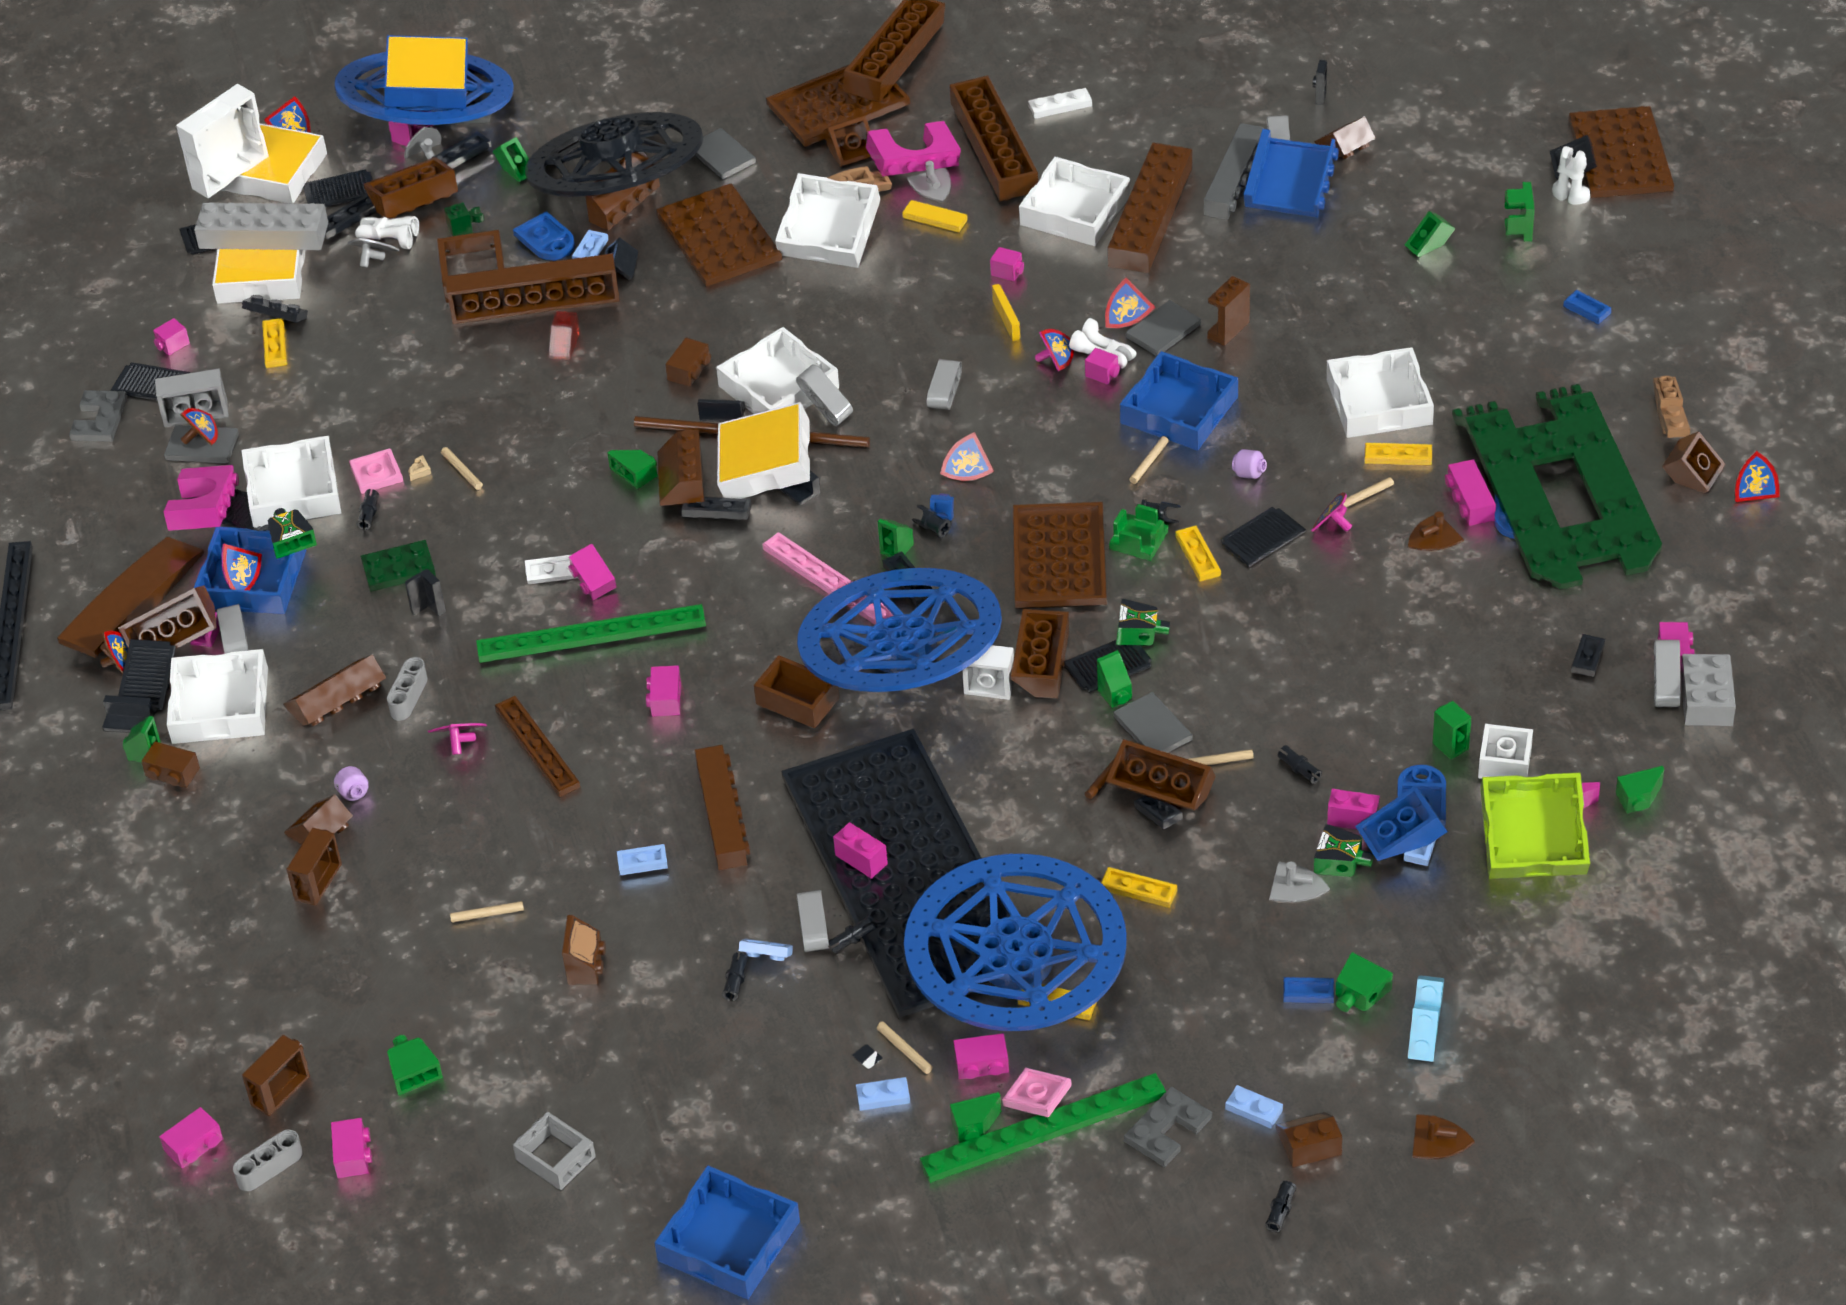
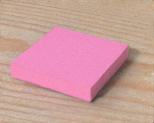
[349,448,403,494]
[1002,1068,1072,1117]

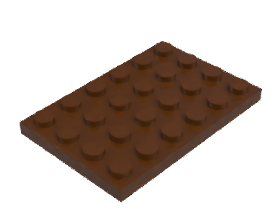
[766,64,910,147]
[1569,106,1674,198]
[657,183,782,287]
[1013,502,1107,608]

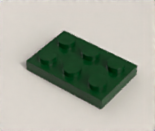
[361,540,436,592]

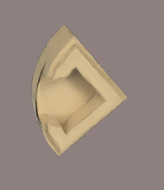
[408,455,431,481]

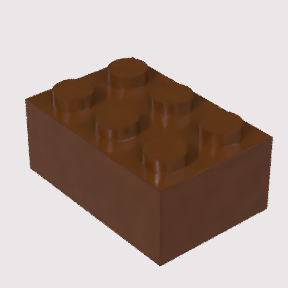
[754,655,840,728]

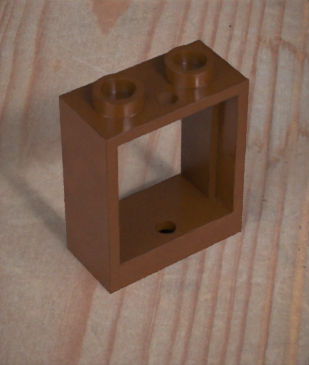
[286,828,342,906]
[242,1035,310,1116]

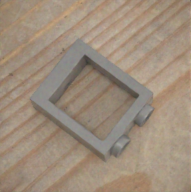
[513,1112,596,1190]

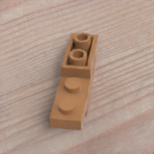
[827,166,892,191]
[1653,376,1690,438]

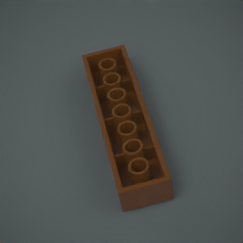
[843,0,945,102]
[950,75,1038,201]
[1107,143,1192,273]
[445,253,620,324]

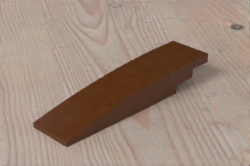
[57,536,204,658]

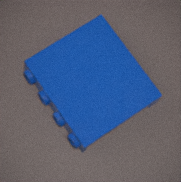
[1244,129,1339,218]

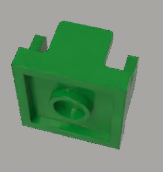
[1504,182,1535,242]
[1109,504,1168,561]

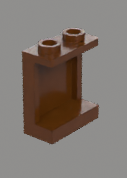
[1207,276,1250,346]

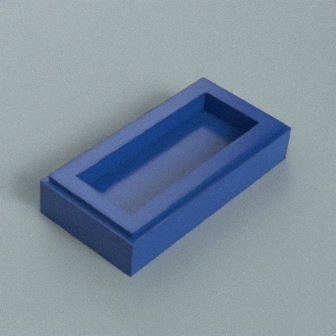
[1563,290,1612,325]
[1283,977,1334,1003]

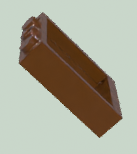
[437,230,505,303]

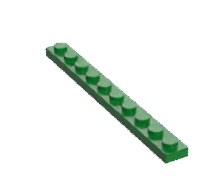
[476,604,706,663]
[920,1073,1166,1183]

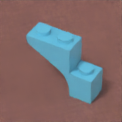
[1408,975,1444,1062]

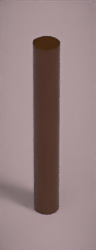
[1085,758,1115,799]

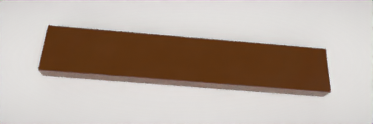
[495,696,581,797]

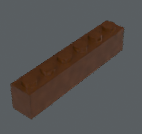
[695,745,750,870]

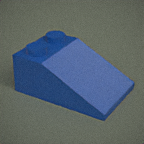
[1355,785,1448,861]

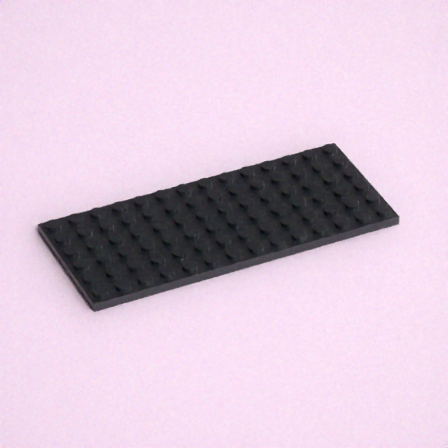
[781,729,1010,1018]

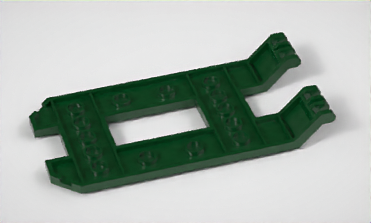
[1452,384,1662,590]

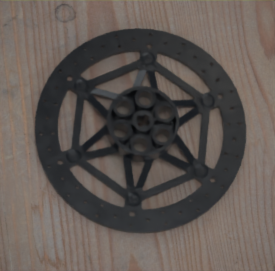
[525,112,703,196]

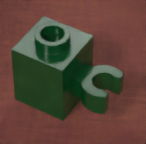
[444,202,484,236]

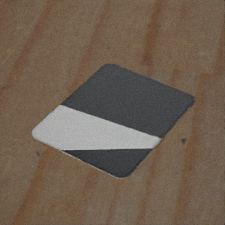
[853,1044,883,1069]

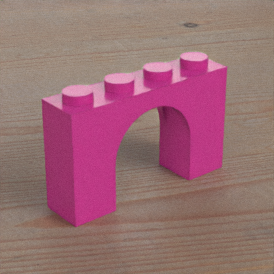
[866,121,961,177]
[163,465,239,531]

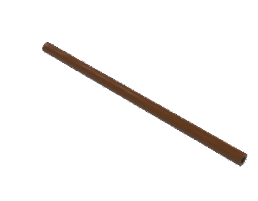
[634,416,870,448]

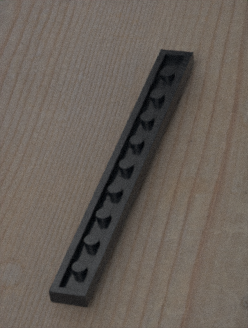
[325,131,491,239]
[0,541,33,710]

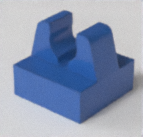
[930,493,954,521]

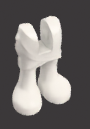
[1552,146,1590,205]
[355,216,419,249]
[1069,318,1136,369]

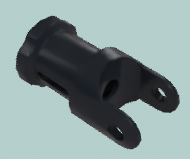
[1141,499,1181,523]
[912,505,951,538]

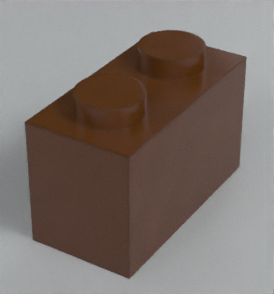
[665,338,711,387]
[141,742,200,788]

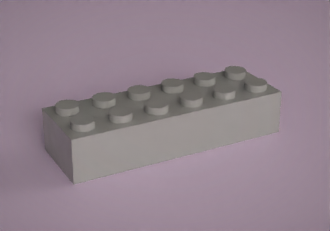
[195,202,328,250]

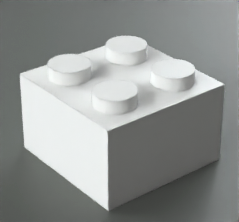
[962,645,1014,700]
[1478,724,1533,778]

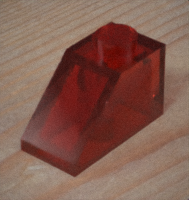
[549,311,580,360]

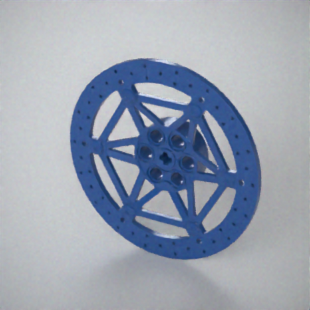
[335,52,513,125]
[797,568,1002,692]
[904,854,1127,1031]

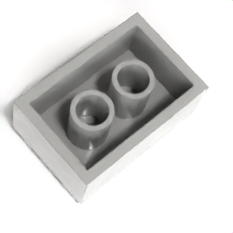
[155,369,229,427]
[1680,654,1736,726]

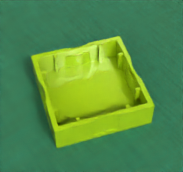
[1480,773,1590,879]

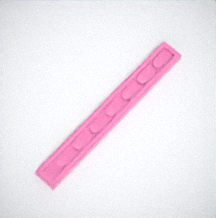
[762,532,894,625]

